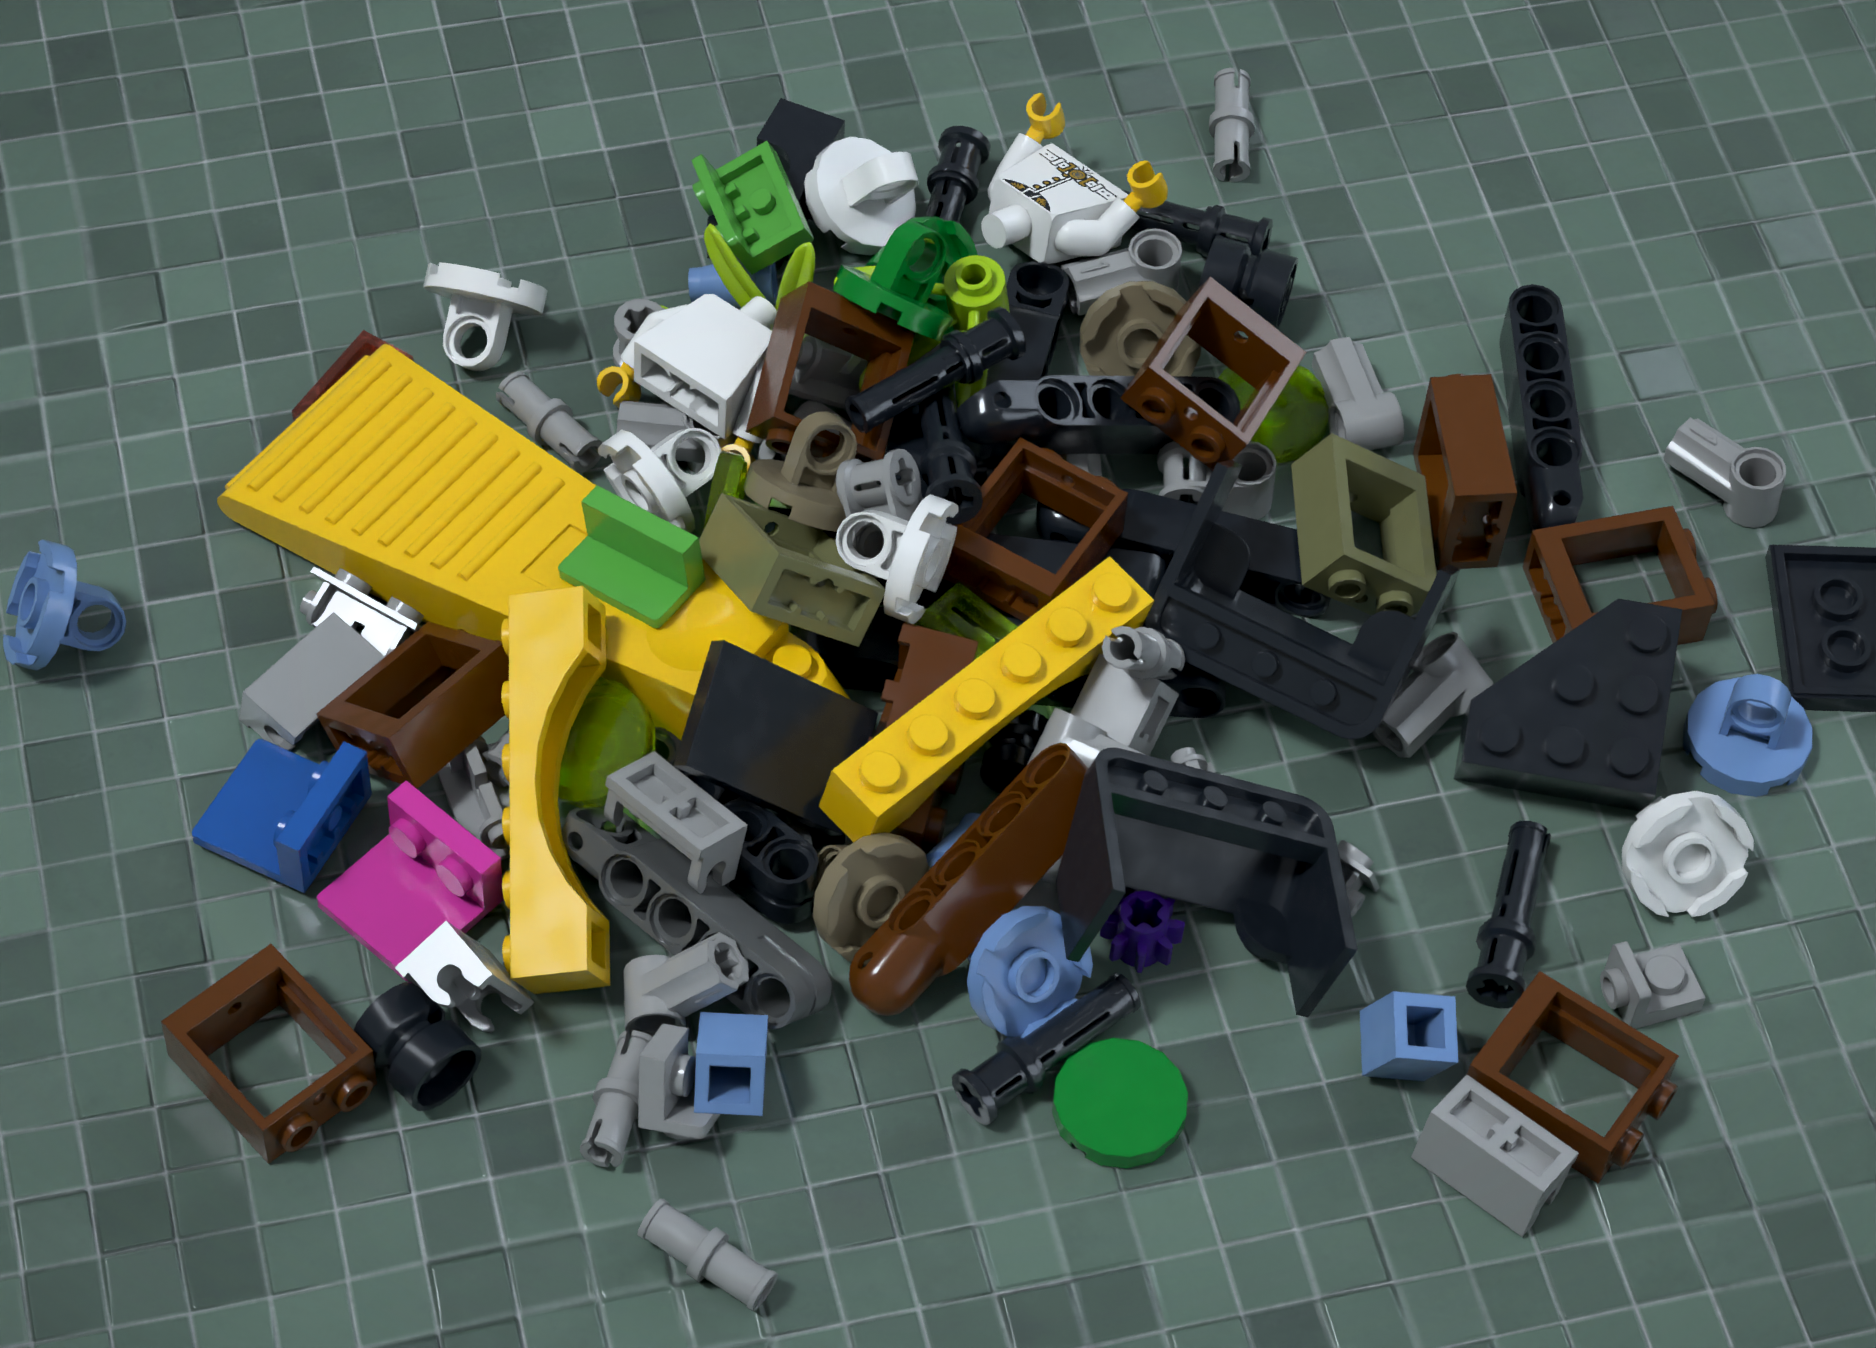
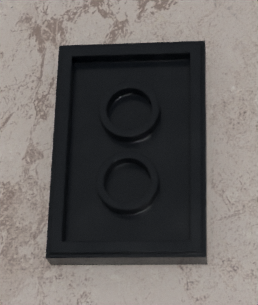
[1765,545,1876,712]
[673,640,879,836]

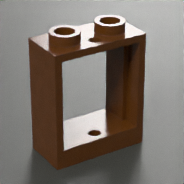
[1120,276,1307,471]
[745,281,915,463]
[1413,374,1517,570]
[942,437,1129,622]
[1522,506,1718,645]
[316,621,509,789]
[161,944,377,1164]
[1467,971,1679,1184]

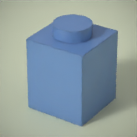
[1360,991,1458,1081]
[694,1012,768,1116]

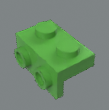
[691,141,814,275]

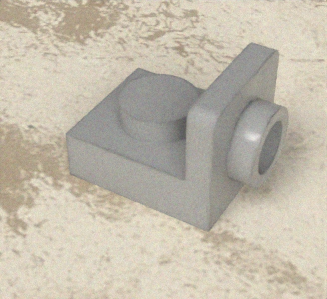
[1600,941,1706,1029]
[638,1024,721,1139]

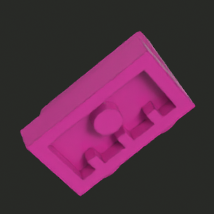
[317,780,504,981]

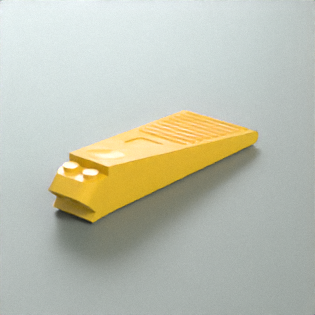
[217,344,851,740]

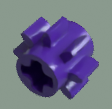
[1099,891,1185,973]

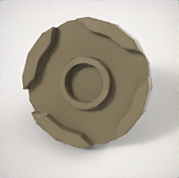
[1079,281,1201,376]
[743,411,859,532]
[813,832,931,965]

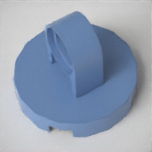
[3,539,126,671]
[1683,674,1812,797]
[967,906,1093,1038]

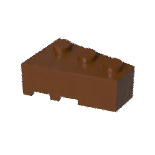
[845,622,979,853]

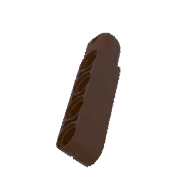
[849,743,1088,1016]

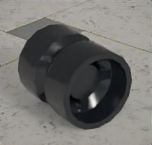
[1198,235,1298,329]
[354,982,481,1111]

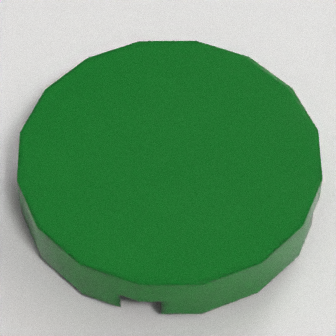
[1052,1038,1188,1169]

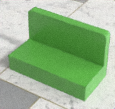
[558,485,706,628]

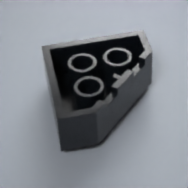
[1454,598,1682,811]

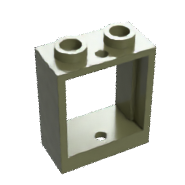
[1291,433,1437,616]
[699,493,885,647]

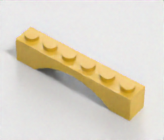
[819,556,1155,842]
[501,586,610,994]

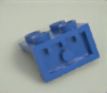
[192,739,372,893]

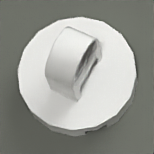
[804,137,919,256]
[423,262,547,371]
[598,428,722,533]
[836,494,959,624]
[1622,791,1754,917]

